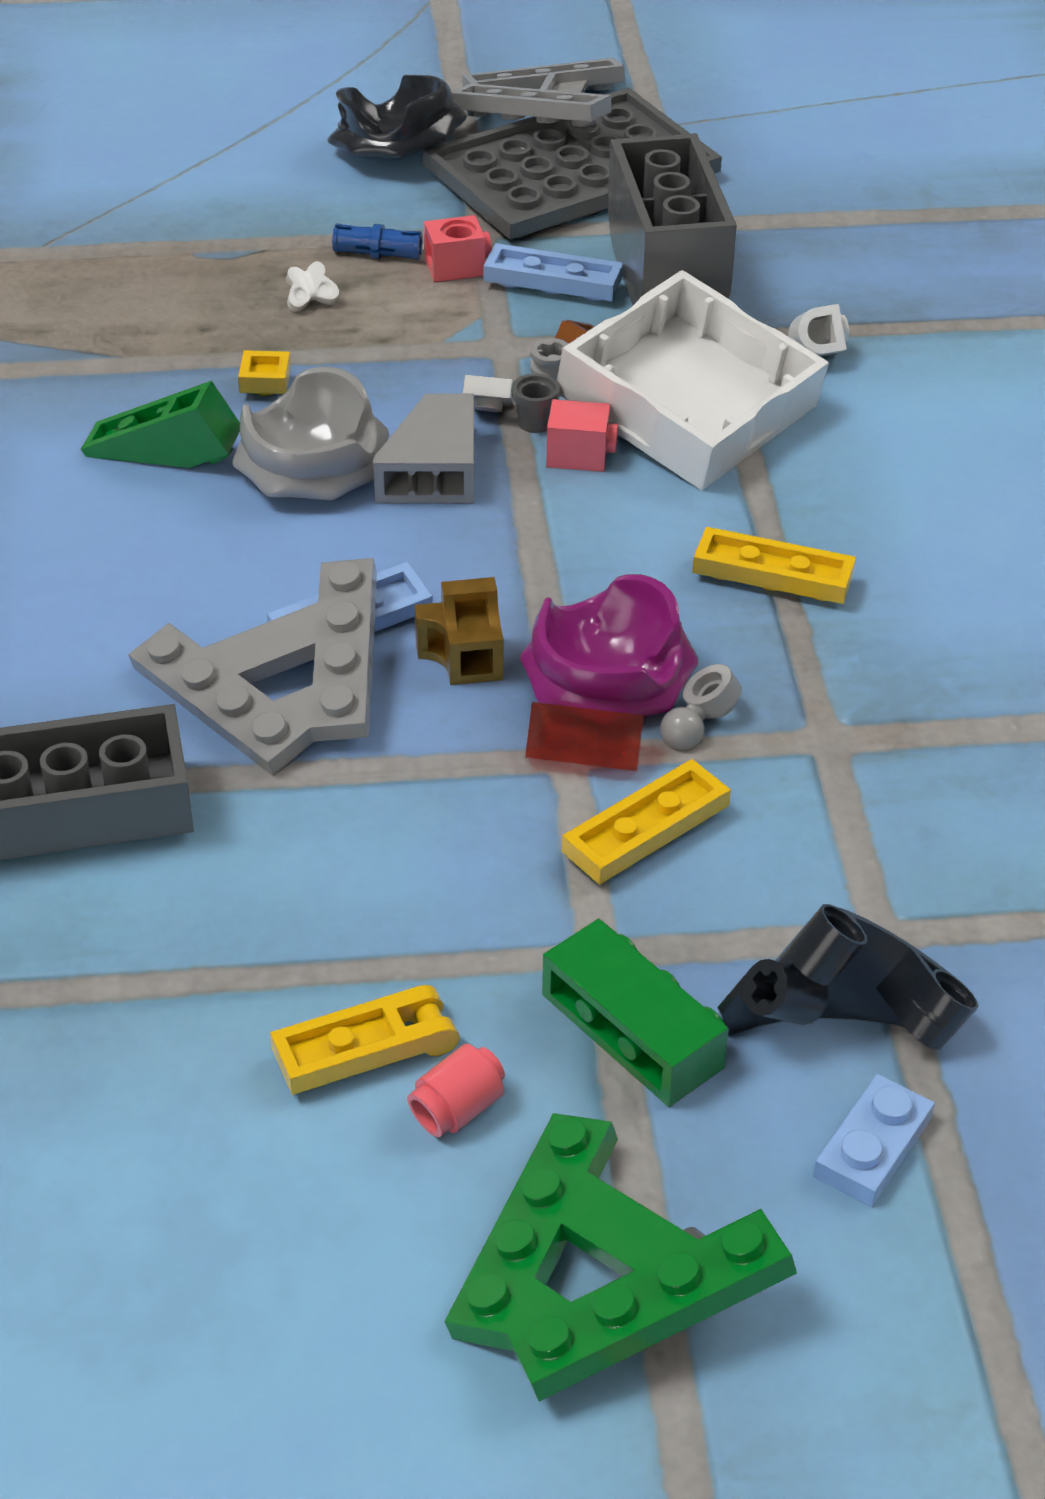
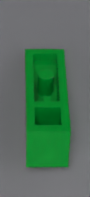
[80,380,240,468]

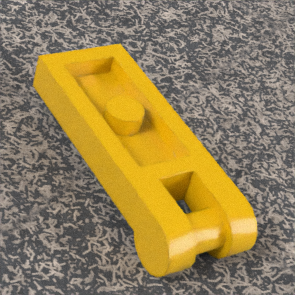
[270,985,460,1095]

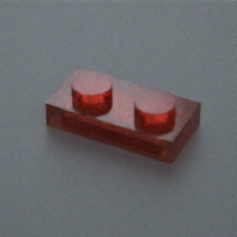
[525,702,645,772]

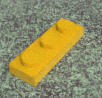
[692,526,856,604]
[561,759,731,885]

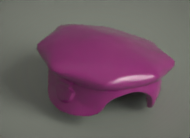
[520,574,698,726]

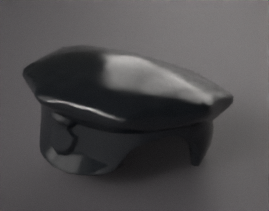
[327,75,467,159]

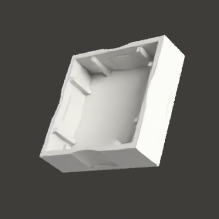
[557,270,829,491]

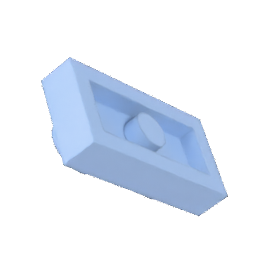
[813,1074,935,1207]

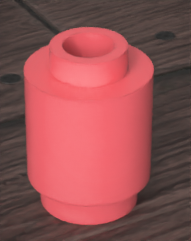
[407,1044,505,1138]

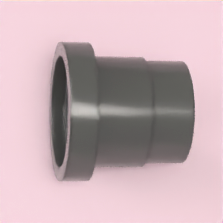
[512,373,560,433]

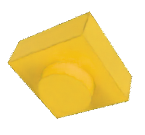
[238,350,291,396]

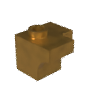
[415,577,504,685]

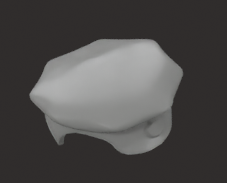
[232,367,390,501]

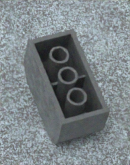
[608,133,737,306]

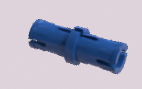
[332,223,423,260]

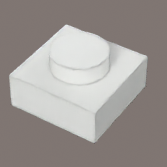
[463,375,515,412]

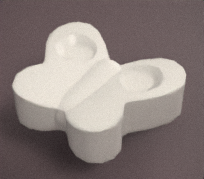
[286,261,339,312]

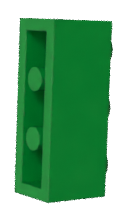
[542,918,729,1108]

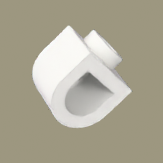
[788,304,849,357]

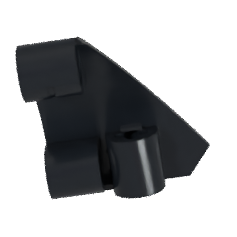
[717,904,979,1050]

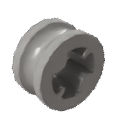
[530,338,569,380]

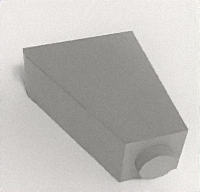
[373,394,474,503]

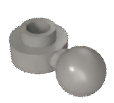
[660,664,742,751]

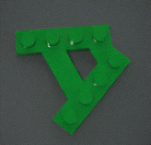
[444,1113,797,1402]

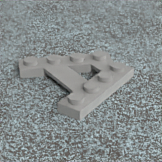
[452,58,625,127]
[128,558,377,776]

